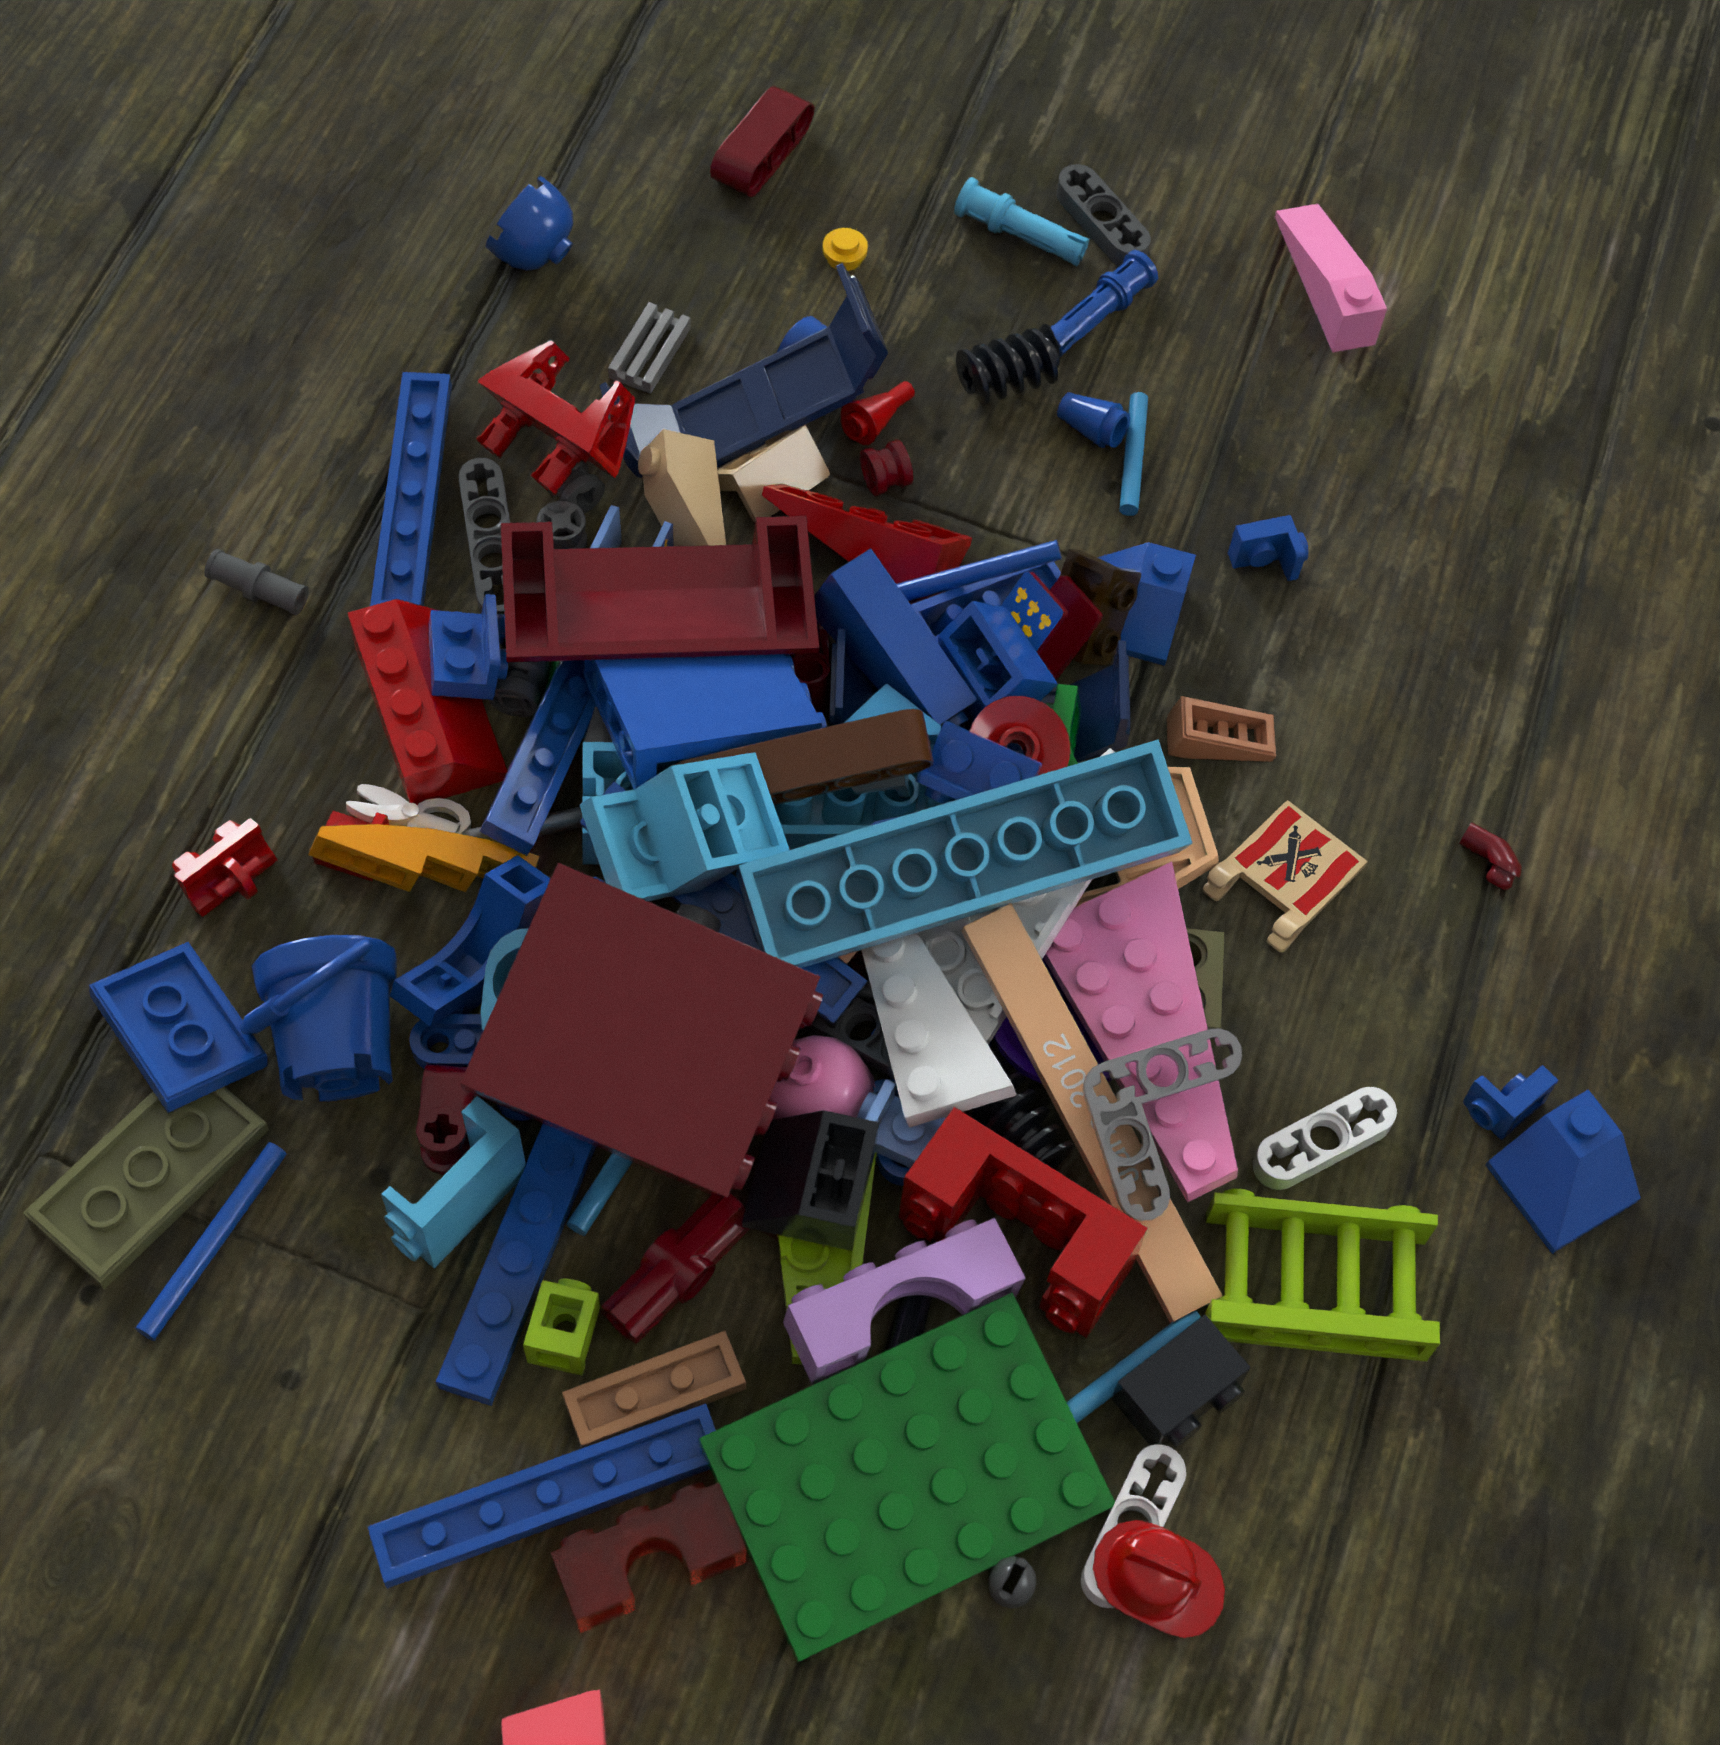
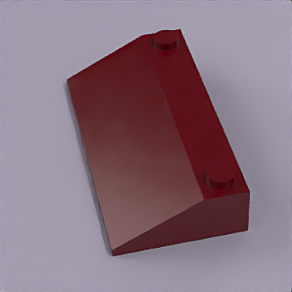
[501,516,819,662]

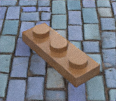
[562,1331,746,1449]

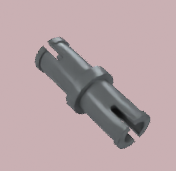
[204,549,309,615]

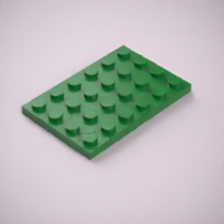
[698,1292,1115,1663]

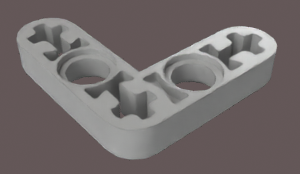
[1083,1028,1242,1221]

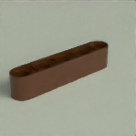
[668,709,934,805]

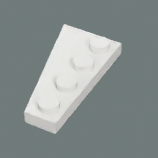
[862,933,1016,1128]

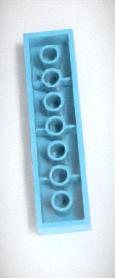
[736,739,1193,968]

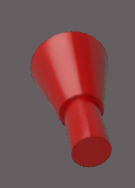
[841,381,915,445]

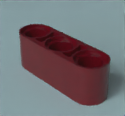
[710,86,815,197]

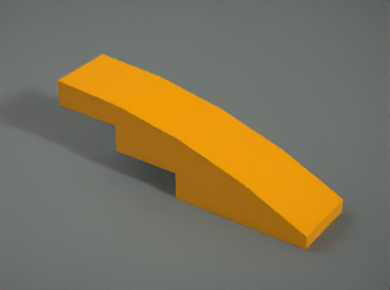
[308,824,539,892]

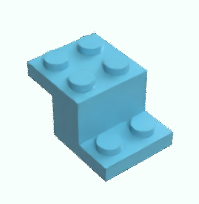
[579,752,790,901]

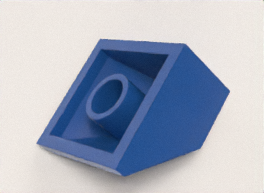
[1097,542,1196,666]
[1486,1089,1641,1254]

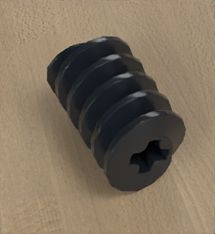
[956,324,1060,405]
[970,1060,1075,1169]

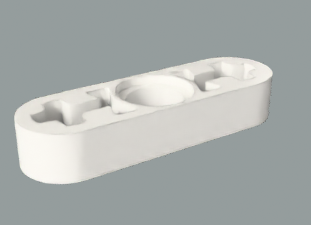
[1253,1087,1397,1190]
[1081,1444,1186,1608]

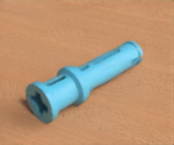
[954,177,1089,266]

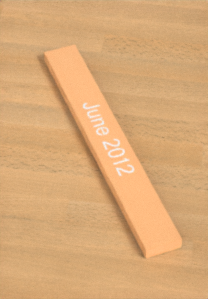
[961,903,1223,1323]

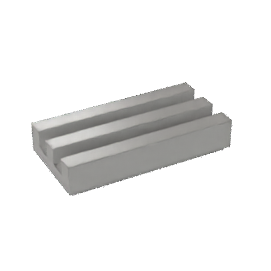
[608,302,691,394]

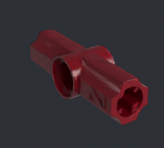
[601,1193,750,1345]

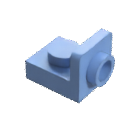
[857,1079,945,1168]

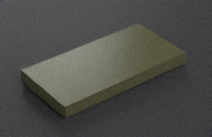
[23,1087,269,1290]

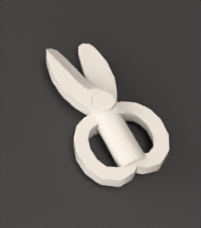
[346,784,471,835]

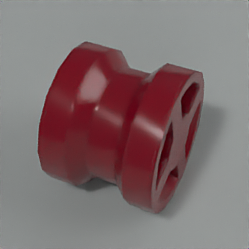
[860,439,914,496]

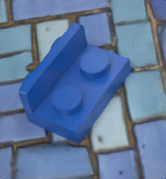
[428,594,508,700]
[915,721,1043,804]

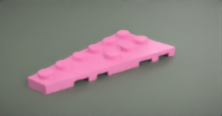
[1043,862,1238,1202]

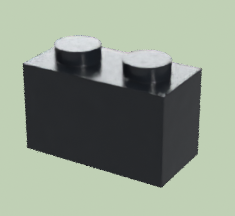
[1111,1315,1251,1448]

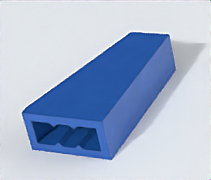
[814,549,977,728]

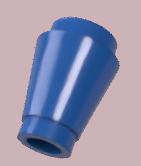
[1057,392,1130,448]

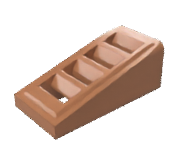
[1167,696,1276,762]

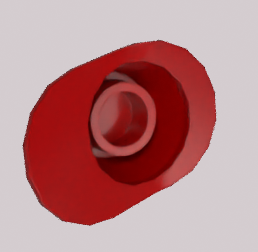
[1092,1520,1225,1638]

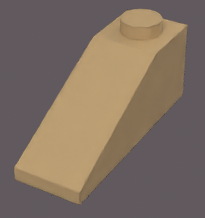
[638,429,726,546]

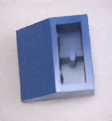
[938,601,1058,727]

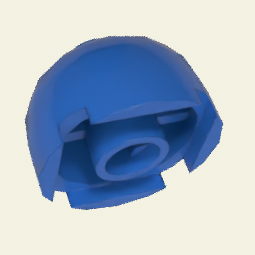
[485,176,573,271]

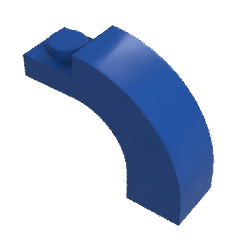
[389,855,550,1027]

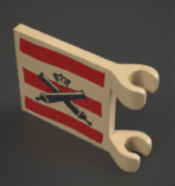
[1202,800,1368,952]

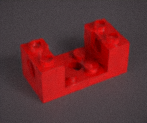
[898,1107,1148,1338]

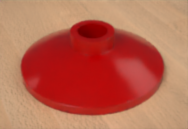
[969,696,1070,775]

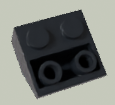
[742,1110,879,1251]

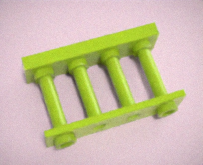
[1204,1189,1440,1362]

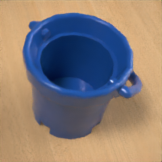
[240,935,397,1101]

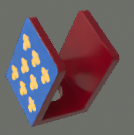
[1001,571,1103,681]

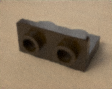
[1059,549,1141,665]

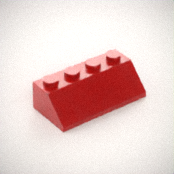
[347,599,508,805]

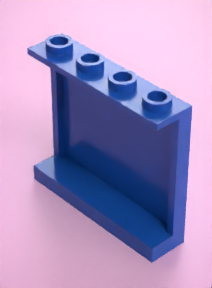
[583,654,827,790]

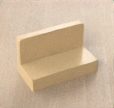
[718,425,830,522]

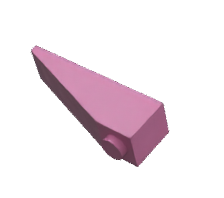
[1275,204,1387,353]

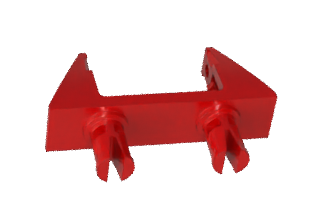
[476,341,635,495]

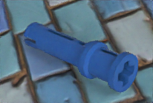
[1050,250,1158,357]

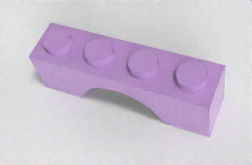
[783,1218,1025,1385]

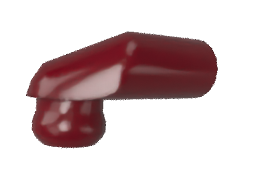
[1459,822,1522,890]

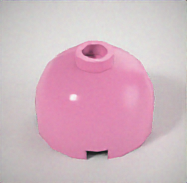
[769,1035,875,1119]

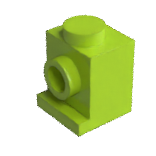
[523,1278,600,1376]

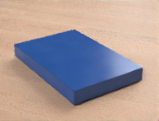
[89,942,268,1113]

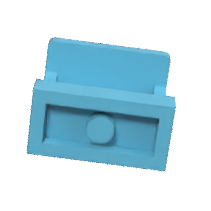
[381,1096,526,1269]

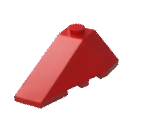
[762,484,973,604]

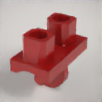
[172,818,278,917]

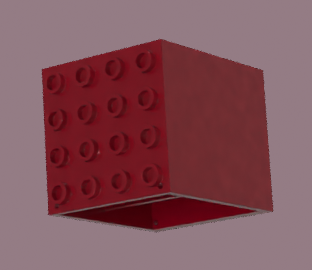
[460,863,823,1197]

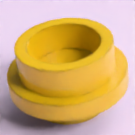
[822,228,868,271]

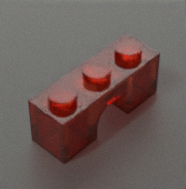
[551,1482,746,1634]

